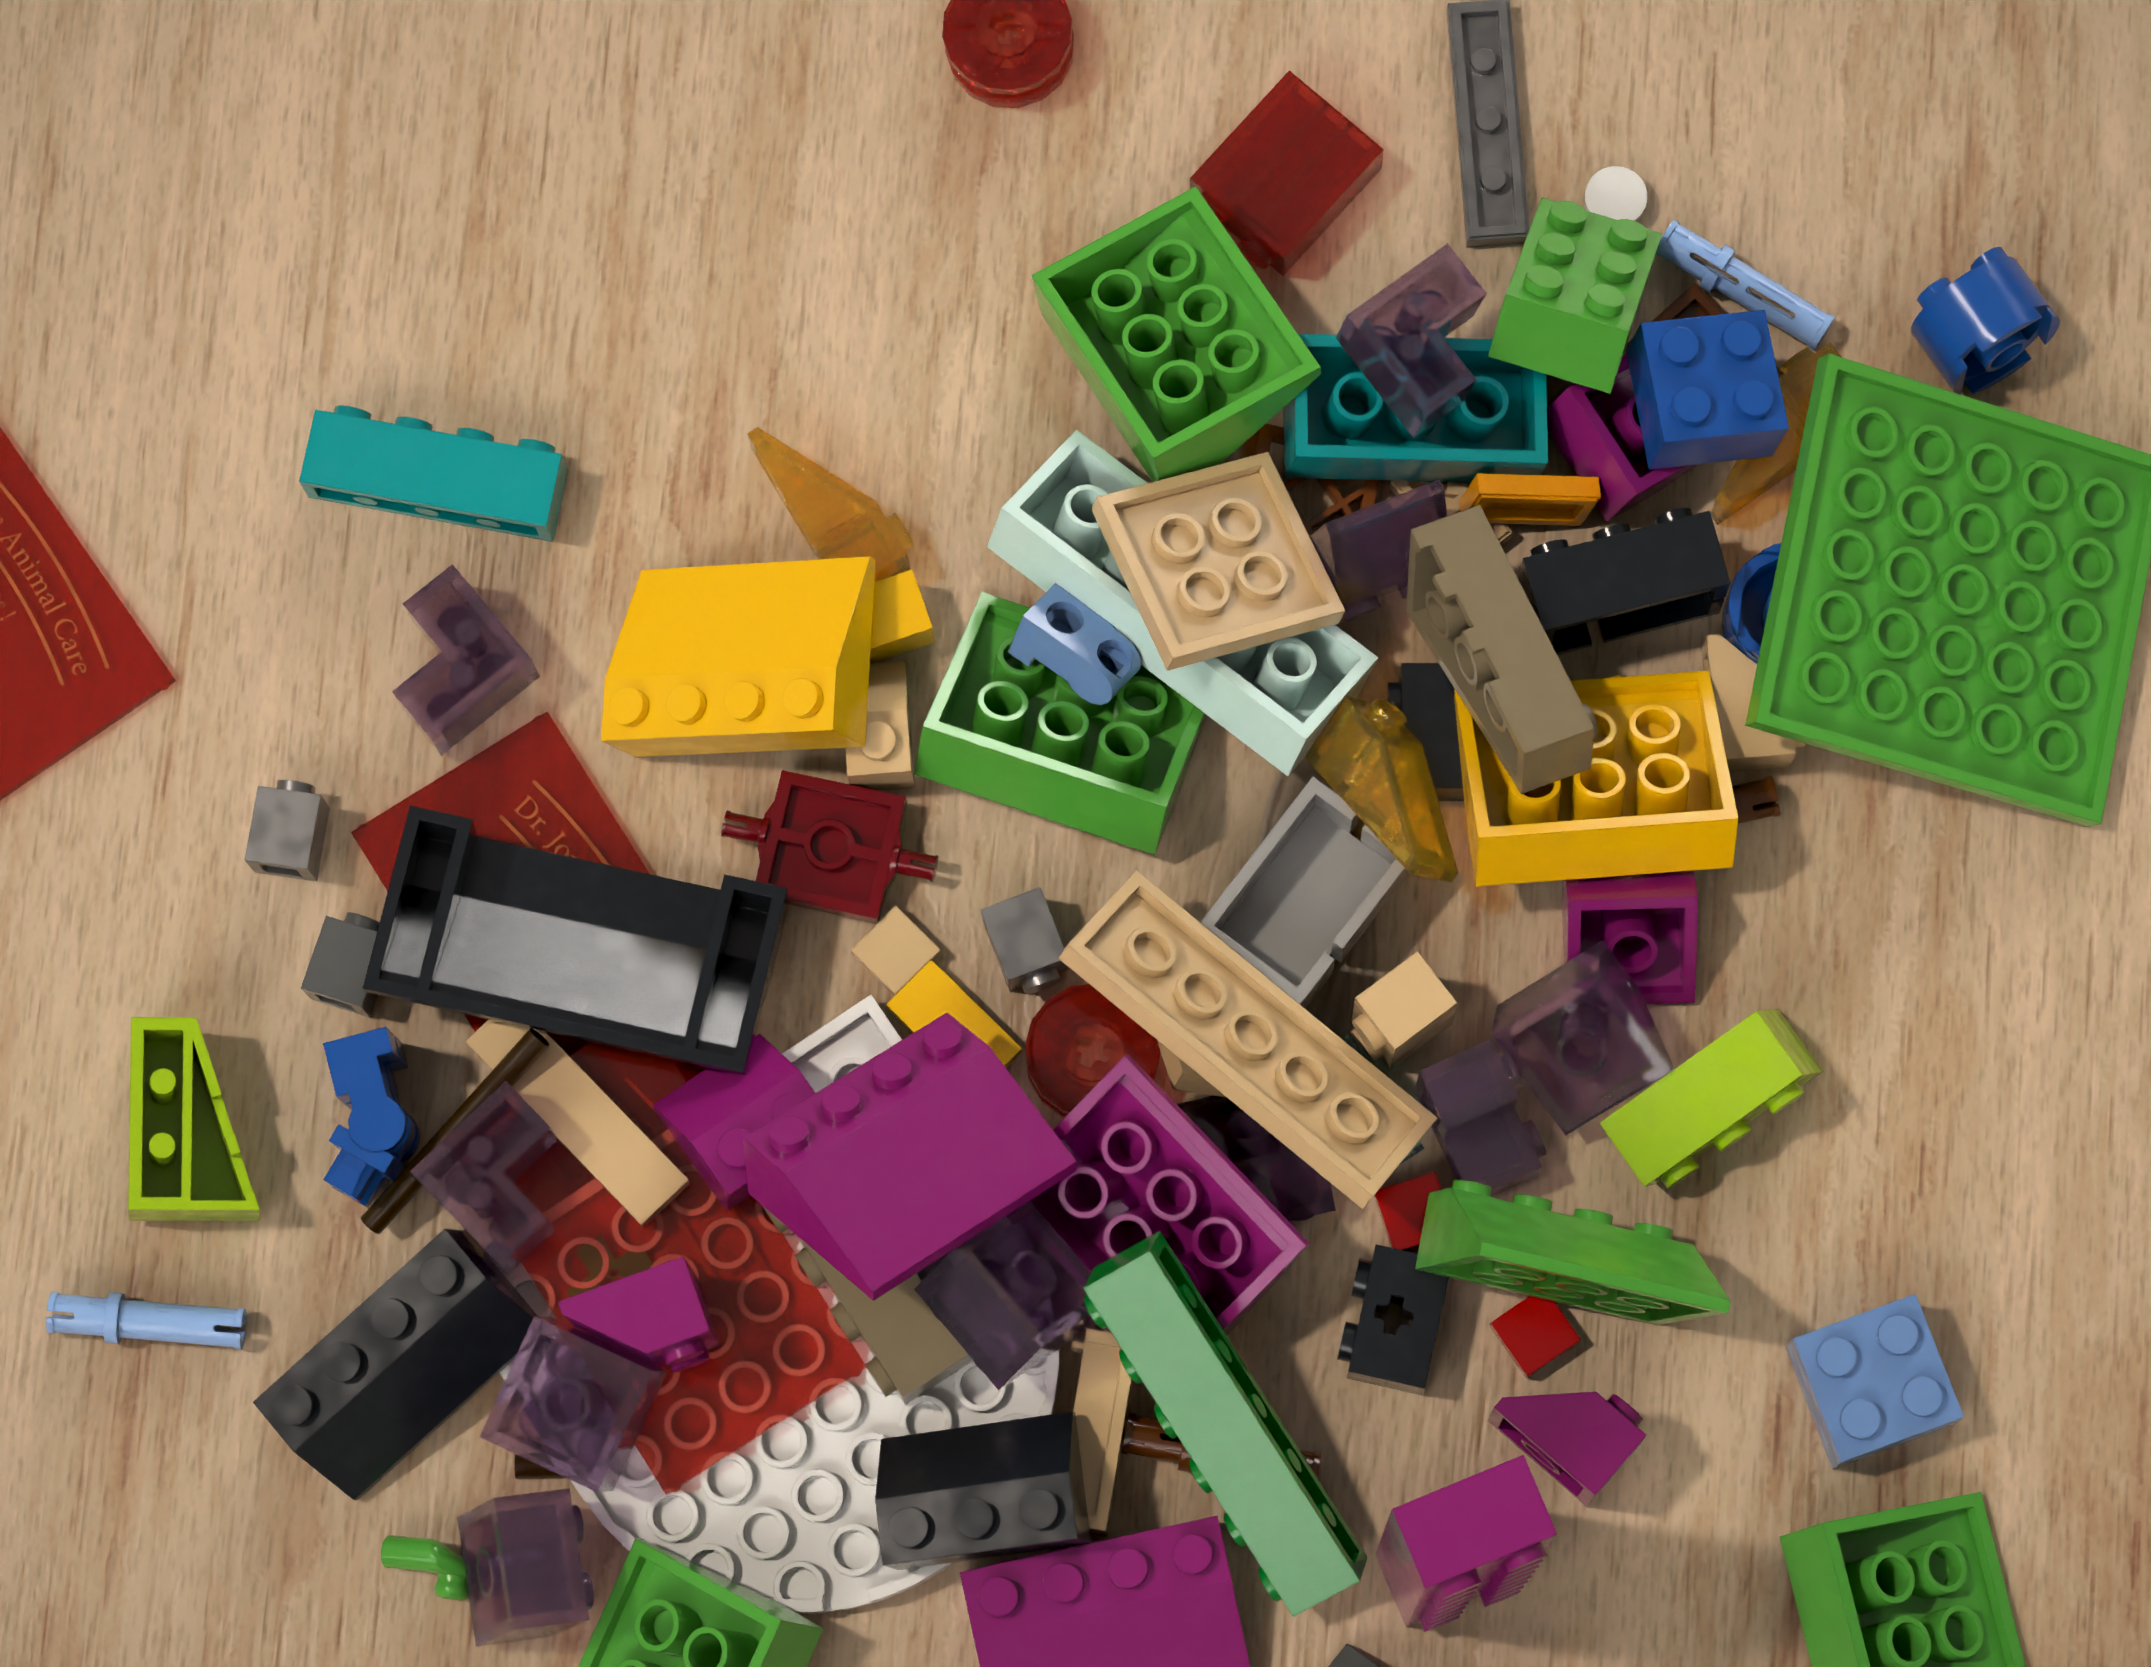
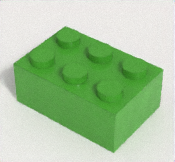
[1488,197,1662,394]

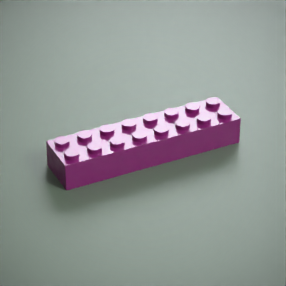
[1375,1455,1557,1632]

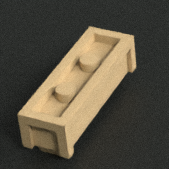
[1071,1328,1133,1536]

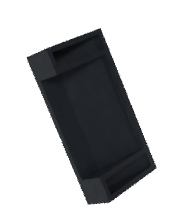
[363,805,788,1075]

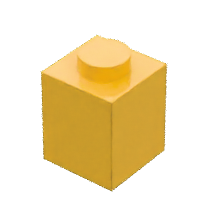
[870,569,935,664]

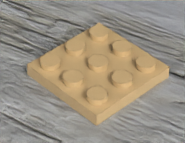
[1092,452,1345,671]

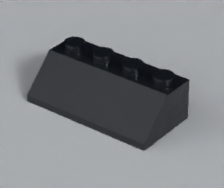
[253,1229,549,1500]

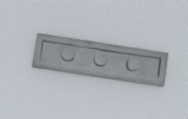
[1447,0,1529,247]

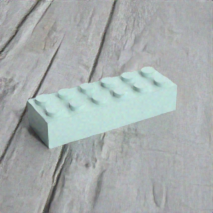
[987,429,1378,776]

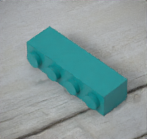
[299,405,569,542]

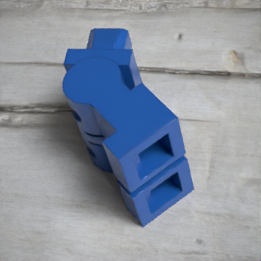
[323,1027,420,1208]

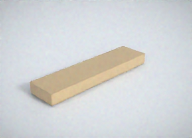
[465,1019,691,1228]

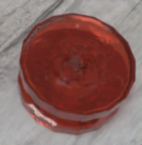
[942,0,1075,108]
[1025,984,1160,1119]

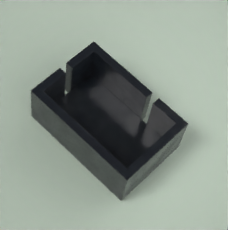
[1518,508,1731,655]

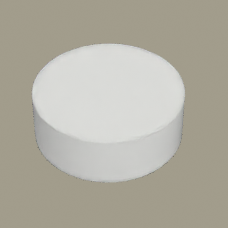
[1583,166,1647,222]

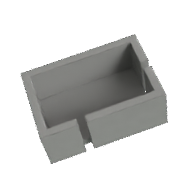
[1200,777,1416,1009]

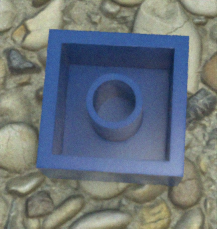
[1626,310,1789,470]

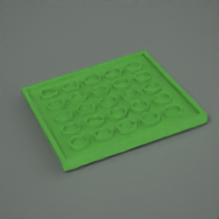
[1745,353,2151,827]

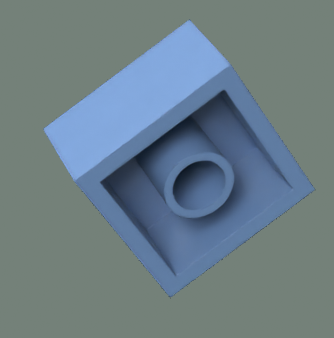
[1785,1294,1964,1469]

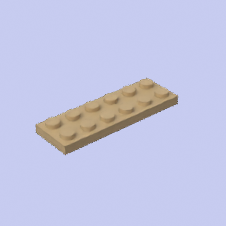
[1058,870,1437,1209]

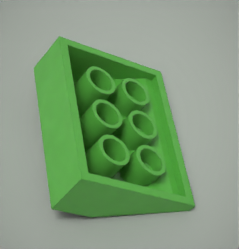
[1031,186,1322,482]
[914,592,1206,855]
[1415,1180,1731,1325]
[1779,1492,2026,1667]
[578,1538,824,1667]

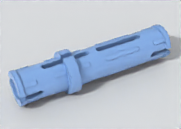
[1656,219,1835,351]
[46,1292,247,1350]

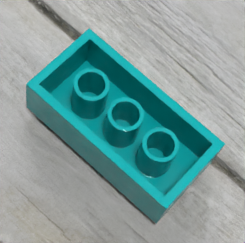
[1283,334,1548,482]

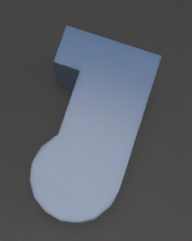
[1008,583,1141,705]

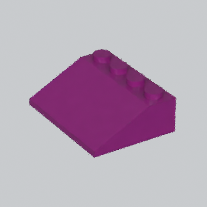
[743,1013,1077,1301]
[1015,1054,1310,1335]
[960,1515,1250,1667]

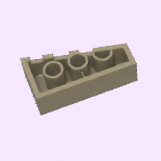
[1406,505,1598,794]

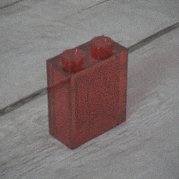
[1190,70,1384,276]

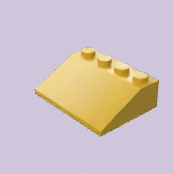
[601,557,876,757]
[1454,670,1738,887]

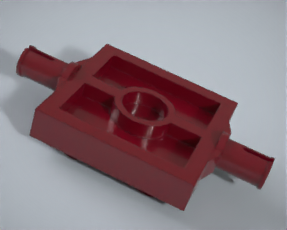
[721,770,939,923]

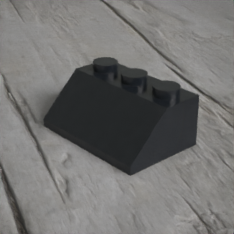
[875,1411,1091,1570]

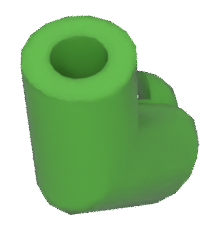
[381,1535,475,1601]

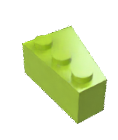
[1600,1009,1823,1189]
[128,1017,260,1221]

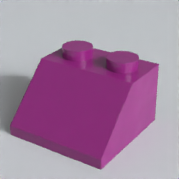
[1547,356,1698,521]
[1562,870,1698,1007]
[653,1033,815,1212]
[558,1256,720,1372]
[1488,1391,1647,1507]

